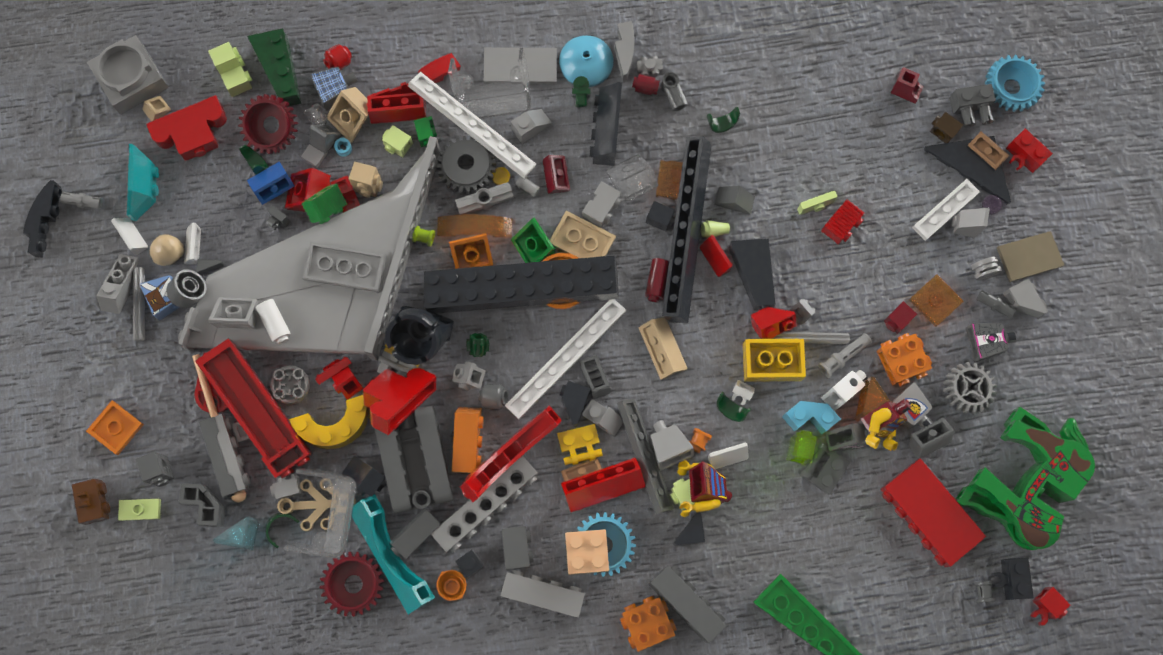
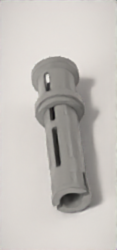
[818,333,872,378]

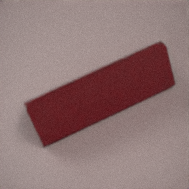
[543,155,570,194]

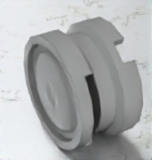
[971,257,1002,280]

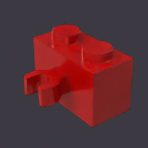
[1006,128,1053,173]

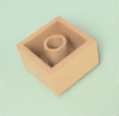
[565,529,609,575]

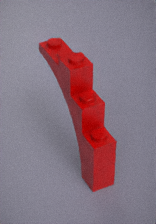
[460,405,562,502]

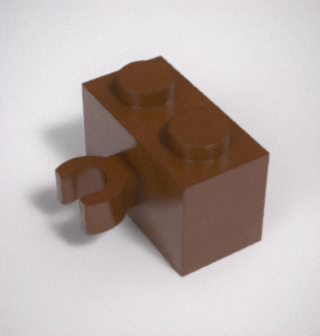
[72,478,110,525]

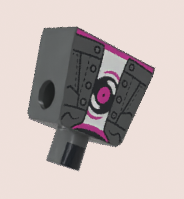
[966,323,1016,363]
[825,424,870,451]

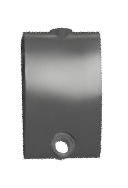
[375,405,453,514]

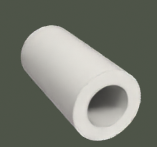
[256,299,291,344]

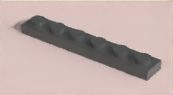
[617,398,674,514]

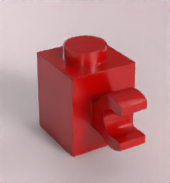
[1030,587,1070,626]

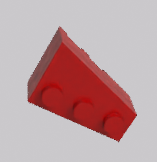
[367,82,426,124]

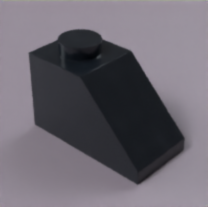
[559,381,590,428]

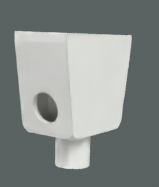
[821,370,867,411]

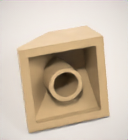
[326,87,368,143]

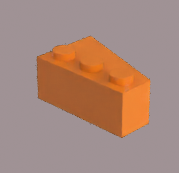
[452,407,484,473]

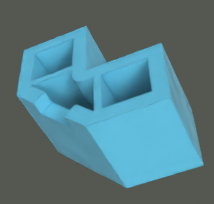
[782,401,841,434]

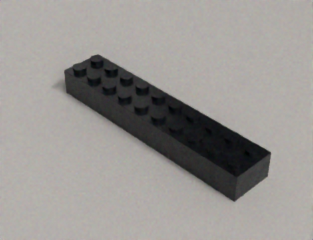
[424,255,619,313]

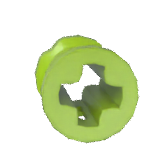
[412,225,436,247]

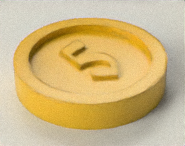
[492,167,510,185]

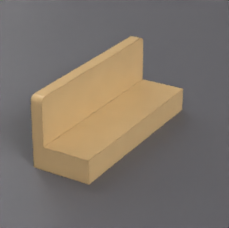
[638,318,687,380]

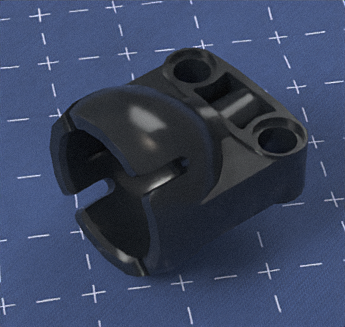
[385,306,454,365]

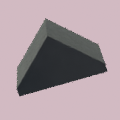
[672,512,705,546]

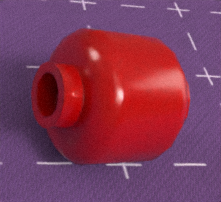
[323,44,352,70]

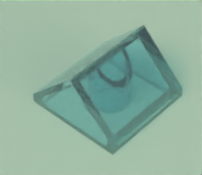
[213,516,259,550]

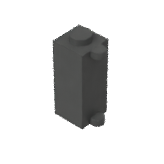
[390,508,440,559]

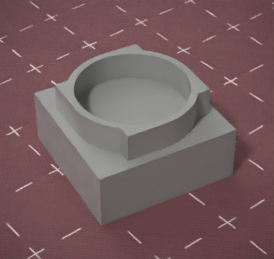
[87,35,169,115]

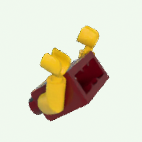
[861,399,911,451]
[677,460,732,517]

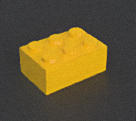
[743,339,806,382]

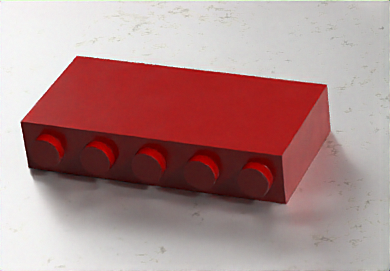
[880,458,986,567]

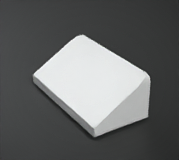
[111,218,148,255]
[184,223,201,264]
[708,442,749,469]

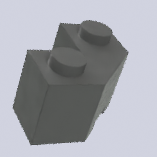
[179,483,225,527]

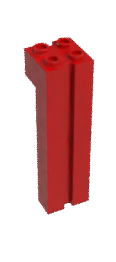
[195,338,313,479]

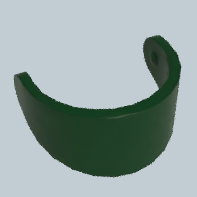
[707,107,740,133]
[239,145,269,175]
[717,391,751,422]
[265,513,300,549]

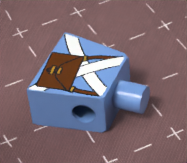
[140,276,179,320]

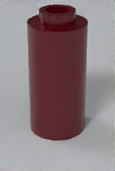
[645,258,669,303]

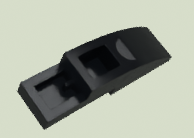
[23,180,62,258]

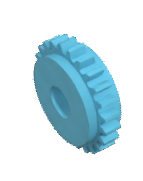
[985,55,1045,112]
[577,512,636,577]

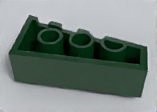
[247,28,302,106]

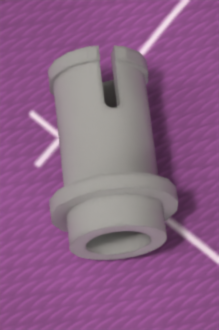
[516,176,540,197]

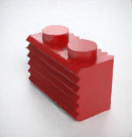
[821,199,864,245]

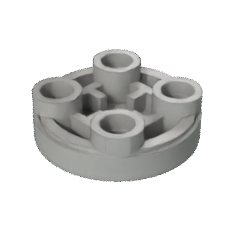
[270,366,310,405]

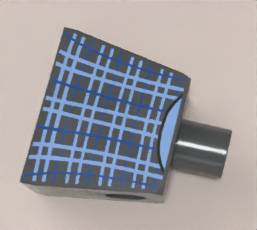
[310,67,357,111]

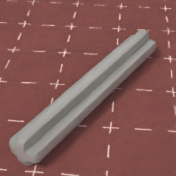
[133,267,145,341]
[773,332,850,344]

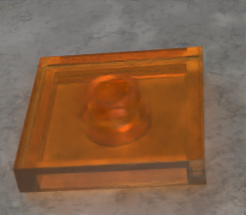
[909,274,964,327]

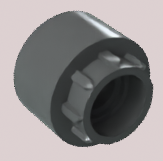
[166,270,207,308]

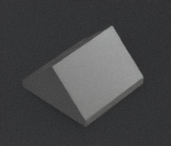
[208,297,258,329]

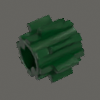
[466,333,490,357]

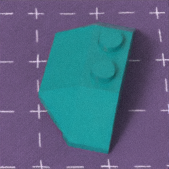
[126,144,159,221]

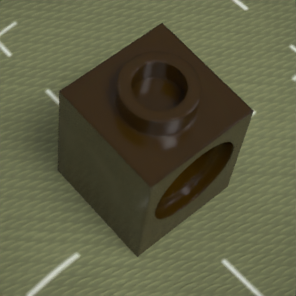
[930,112,963,143]

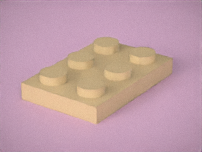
[550,211,616,258]

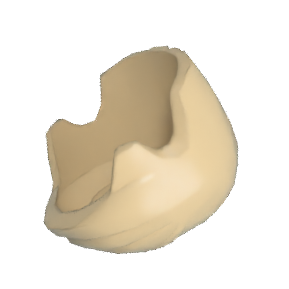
[150,234,184,266]

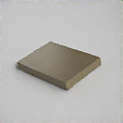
[997,231,1065,282]

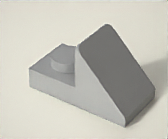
[582,399,624,437]

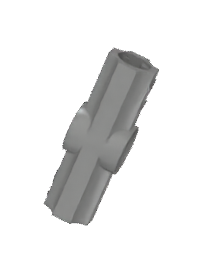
[455,182,514,216]

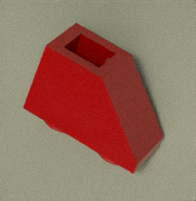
[750,307,797,339]

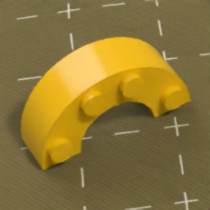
[289,395,370,449]

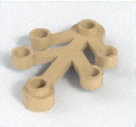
[277,478,356,532]

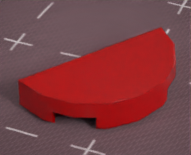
[315,357,351,385]

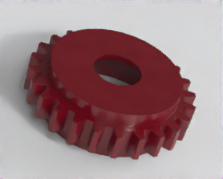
[238,94,298,154]
[319,552,385,617]

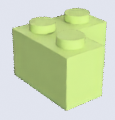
[208,42,253,97]

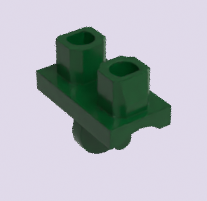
[572,76,591,107]

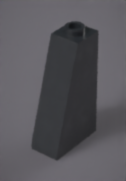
[729,239,776,311]

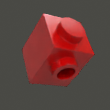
[332,366,364,400]

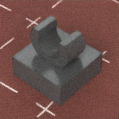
[267,205,290,230]
[789,299,816,325]

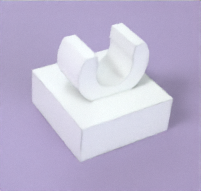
[732,380,755,405]

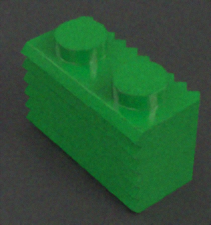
[301,184,347,224]

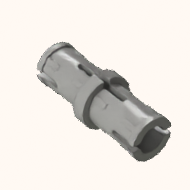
[60,192,103,209]

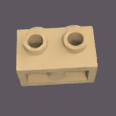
[349,161,383,198]

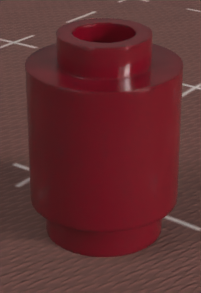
[632,74,660,96]

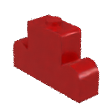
[146,95,227,161]
[363,368,437,435]

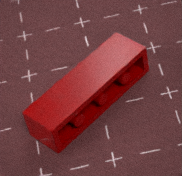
[561,458,645,512]

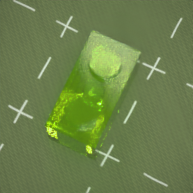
[786,430,817,465]

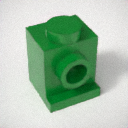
[414,116,437,147]

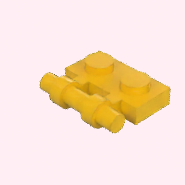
[557,424,603,465]

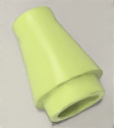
[701,220,730,238]

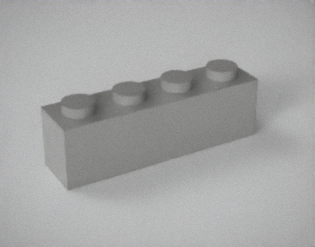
[500,570,585,618]

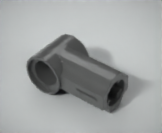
[661,72,688,111]

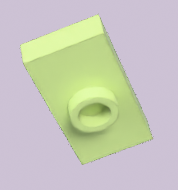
[797,191,838,215]
[118,499,161,521]

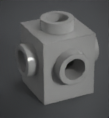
[452,362,485,391]

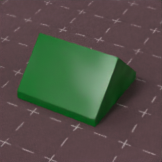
[511,218,555,263]

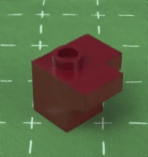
[890,67,924,104]

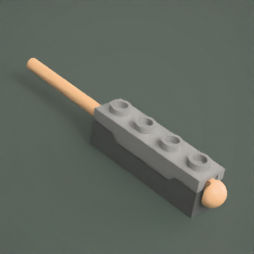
[192,354,251,503]

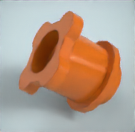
[689,428,712,453]

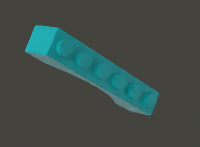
[349,494,435,615]

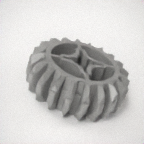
[943,362,997,414]

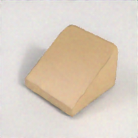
[143,96,171,121]

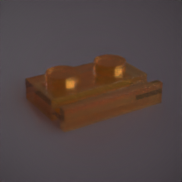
[656,160,683,200]

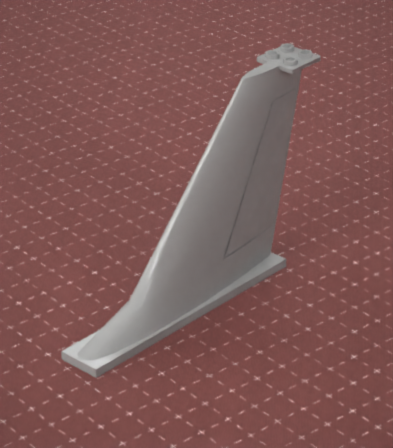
[178,136,441,361]

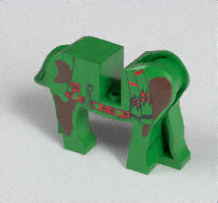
[955,407,1095,550]

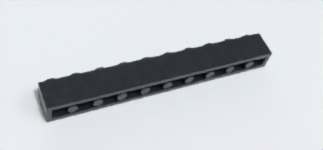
[662,136,712,323]

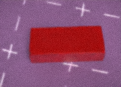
[699,235,732,277]

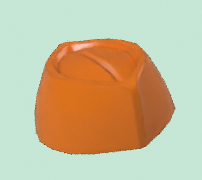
[436,570,467,601]

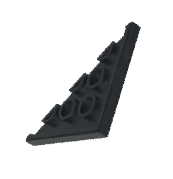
[924,136,1011,205]

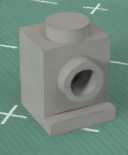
[270,474,303,501]

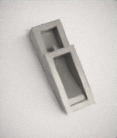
[614,21,634,82]

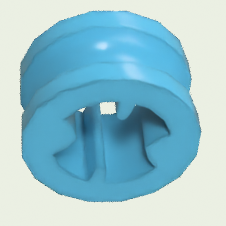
[334,138,352,157]

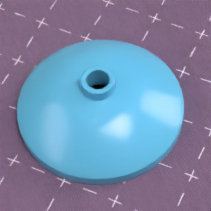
[559,36,614,87]

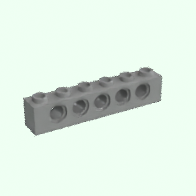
[431,456,538,553]

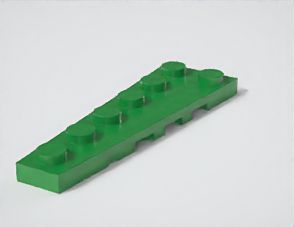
[753,574,862,655]

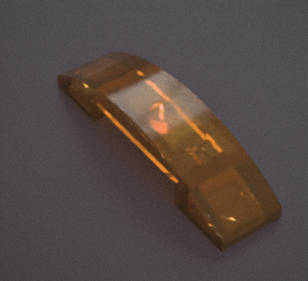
[437,214,513,238]

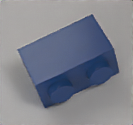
[247,161,295,205]

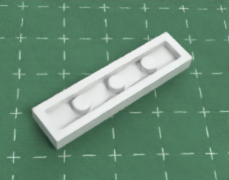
[912,179,980,241]

